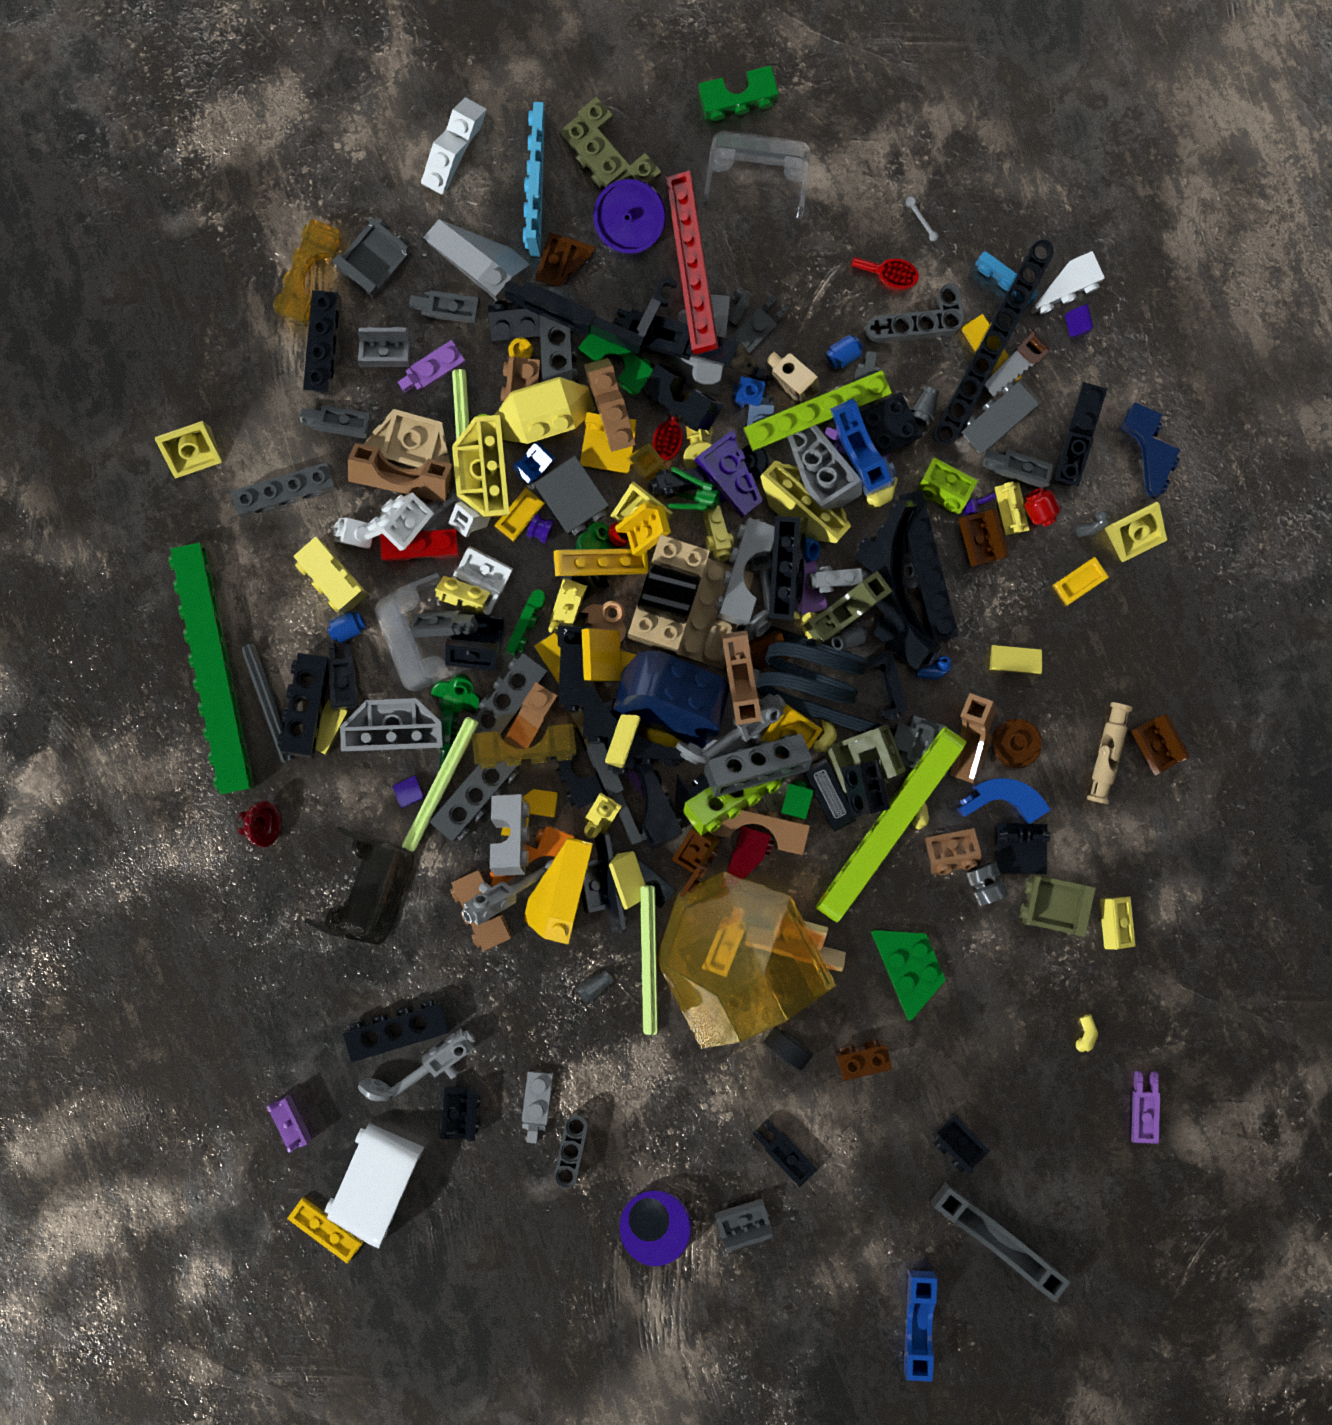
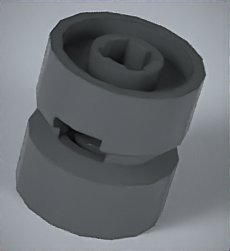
[966,861,1009,906]

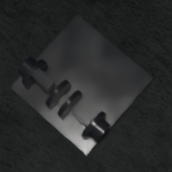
[860,392,923,457]
[997,823,1050,874]

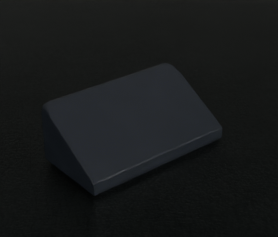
[637,858,676,908]

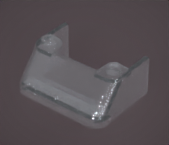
[703,131,810,218]
[374,573,476,692]

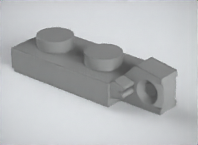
[522,1070,553,1144]

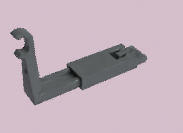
[571,709,688,845]

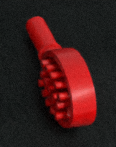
[851,257,919,291]
[652,394,684,461]

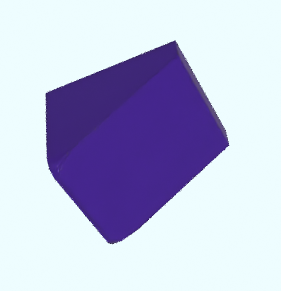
[1065,304,1093,337]
[392,775,426,809]

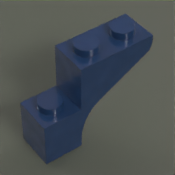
[1120,402,1180,498]

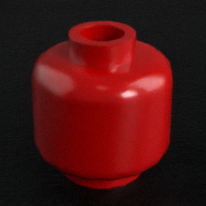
[1023,488,1061,527]

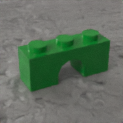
[698,65,778,121]
[578,333,655,399]

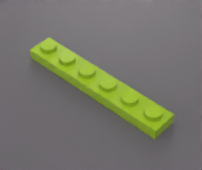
[743,370,892,451]

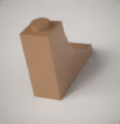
[499,682,559,761]

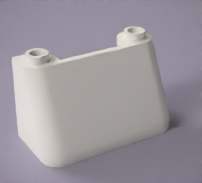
[324,1123,424,1249]

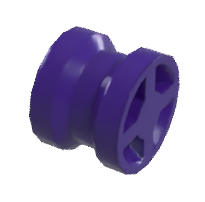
[526,514,555,544]

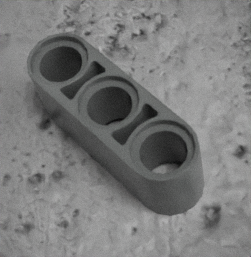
[554,1112,588,1189]

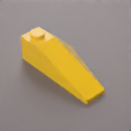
[523,837,593,944]

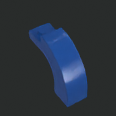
[830,399,892,491]
[957,778,1051,824]

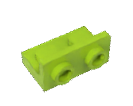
[916,457,978,514]

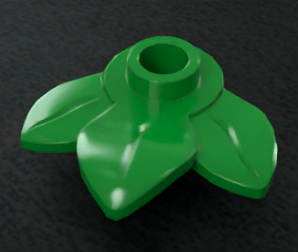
[576,522,619,550]
[431,674,480,715]

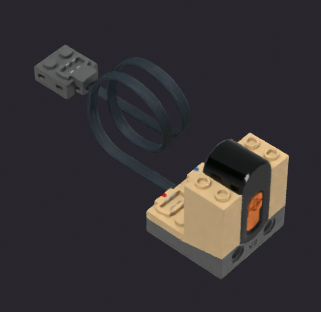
[628,535,961,779]

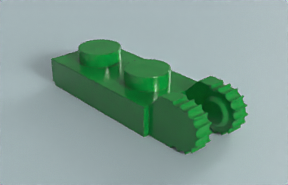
[506,589,546,656]

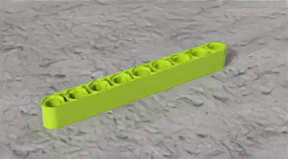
[816,727,967,923]

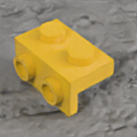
[615,503,671,556]

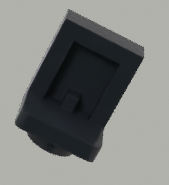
[558,612,592,647]

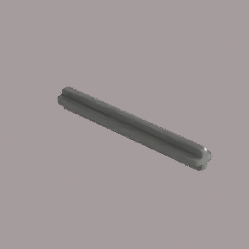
[241,644,295,762]

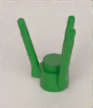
[668,467,720,511]

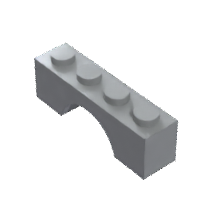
[715,518,775,627]

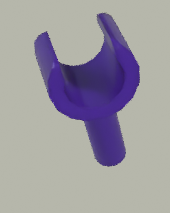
[963,493,996,515]

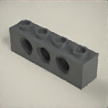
[539,286,578,382]
[230,462,339,519]
[470,653,548,752]
[704,734,812,798]
[429,746,520,842]

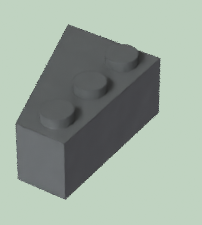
[961,380,1042,455]

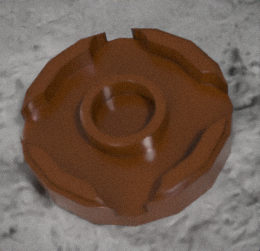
[991,719,1042,768]

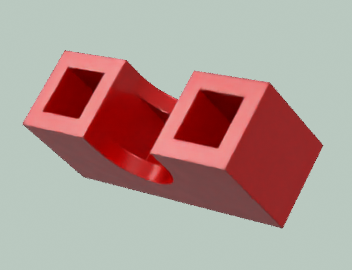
[380,529,460,562]

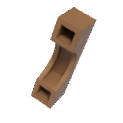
[348,443,452,502]
[708,805,810,855]

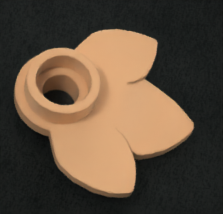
[582,601,626,643]

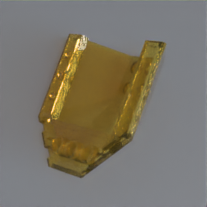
[657,872,836,1049]

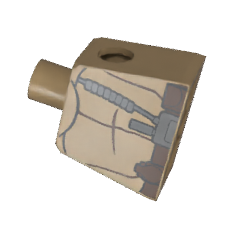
[766,351,820,405]

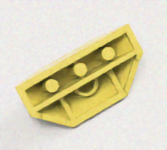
[494,377,595,444]
[452,415,509,517]
[760,460,851,543]

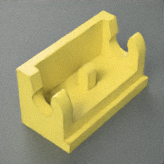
[548,578,588,633]

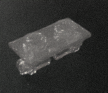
[423,487,462,531]

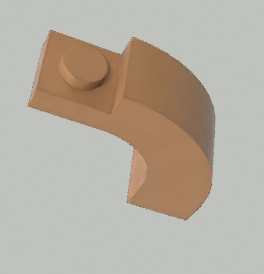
[722,630,762,725]

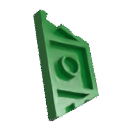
[870,930,946,1021]

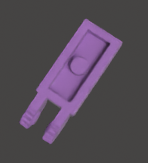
[1131,1071,1160,1144]

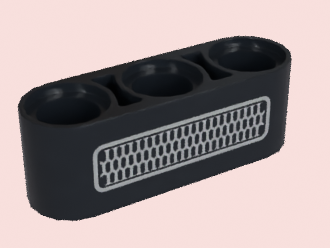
[804,756,857,832]

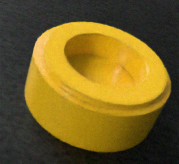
[508,337,534,359]

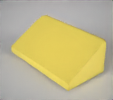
[989,645,1042,675]
[316,699,351,755]
[605,715,640,768]
[609,851,645,909]
[1100,896,1136,950]

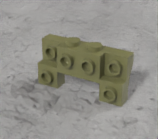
[559,96,661,188]

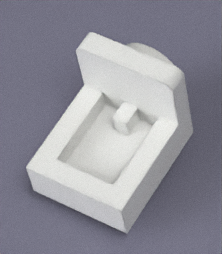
[333,518,372,549]

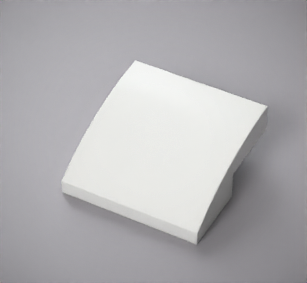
[452,546,514,615]

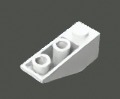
[1031,251,1105,314]

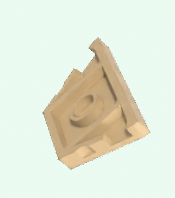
[363,409,450,468]

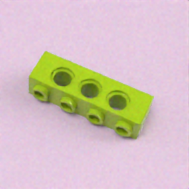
[683,761,782,836]

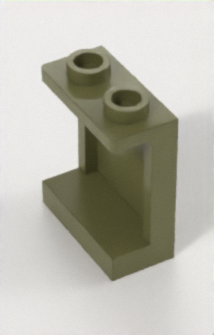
[827,724,906,794]
[1019,874,1096,937]

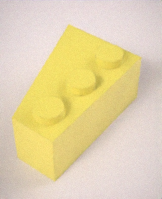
[293,537,369,614]

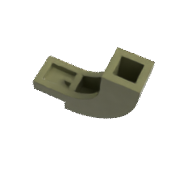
[804,571,892,646]

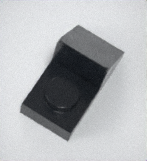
[674,773,710,814]

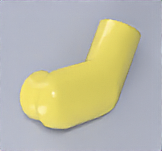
[867,477,898,507]
[813,719,837,753]
[911,803,929,829]
[1076,1014,1098,1052]

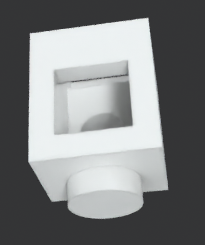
[449,501,491,537]

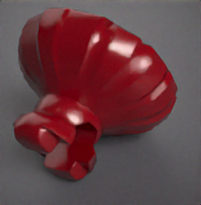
[237,801,281,848]

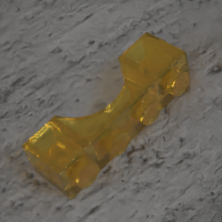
[273,219,343,327]
[472,724,577,769]

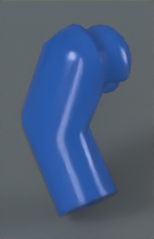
[916,656,951,680]

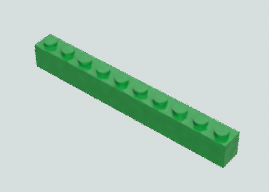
[168,542,254,795]

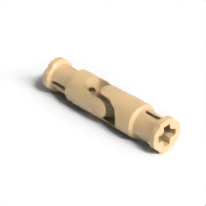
[1087,702,1133,805]

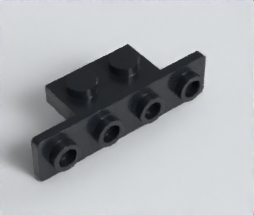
[581,832,627,933]

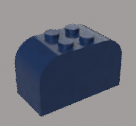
[612,651,730,749]

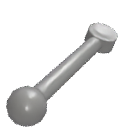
[905,197,939,242]

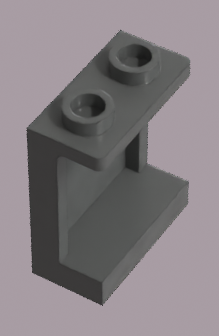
[332,216,412,299]
[534,456,609,536]

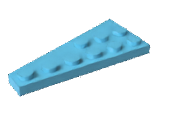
[523,102,545,257]

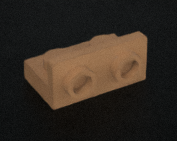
[501,357,541,402]
[925,828,982,875]

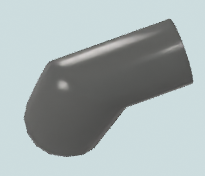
[1076,511,1111,538]

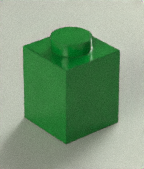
[780,780,814,819]

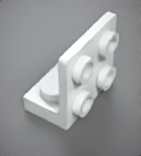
[364,492,434,551]

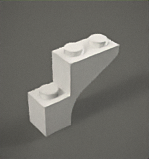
[421,97,487,195]

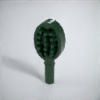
[439,710,458,770]

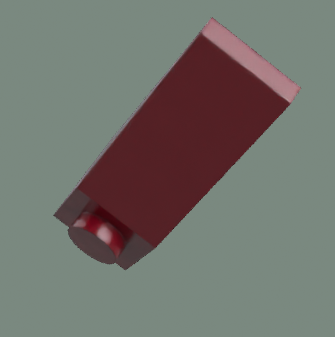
[719,826,774,900]

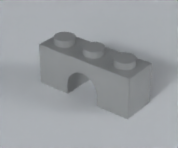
[490,794,530,876]

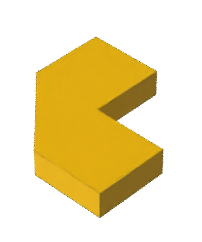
[501,789,558,836]

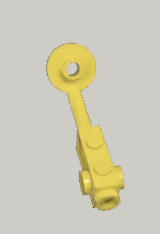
[683,441,734,562]

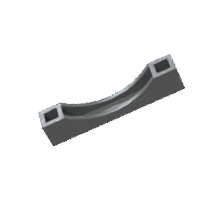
[930,1181,1071,1302]

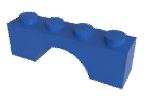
[904,1270,937,1382]

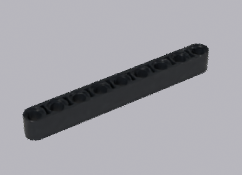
[933,239,1054,445]

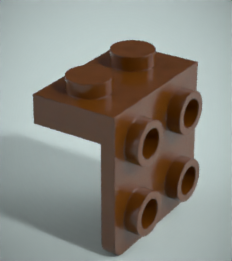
[672,826,720,898]

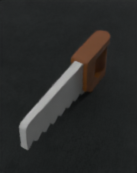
[984,330,1051,397]

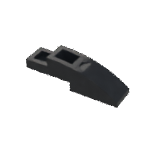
[1054,382,1107,486]

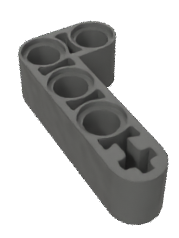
[864,284,964,344]

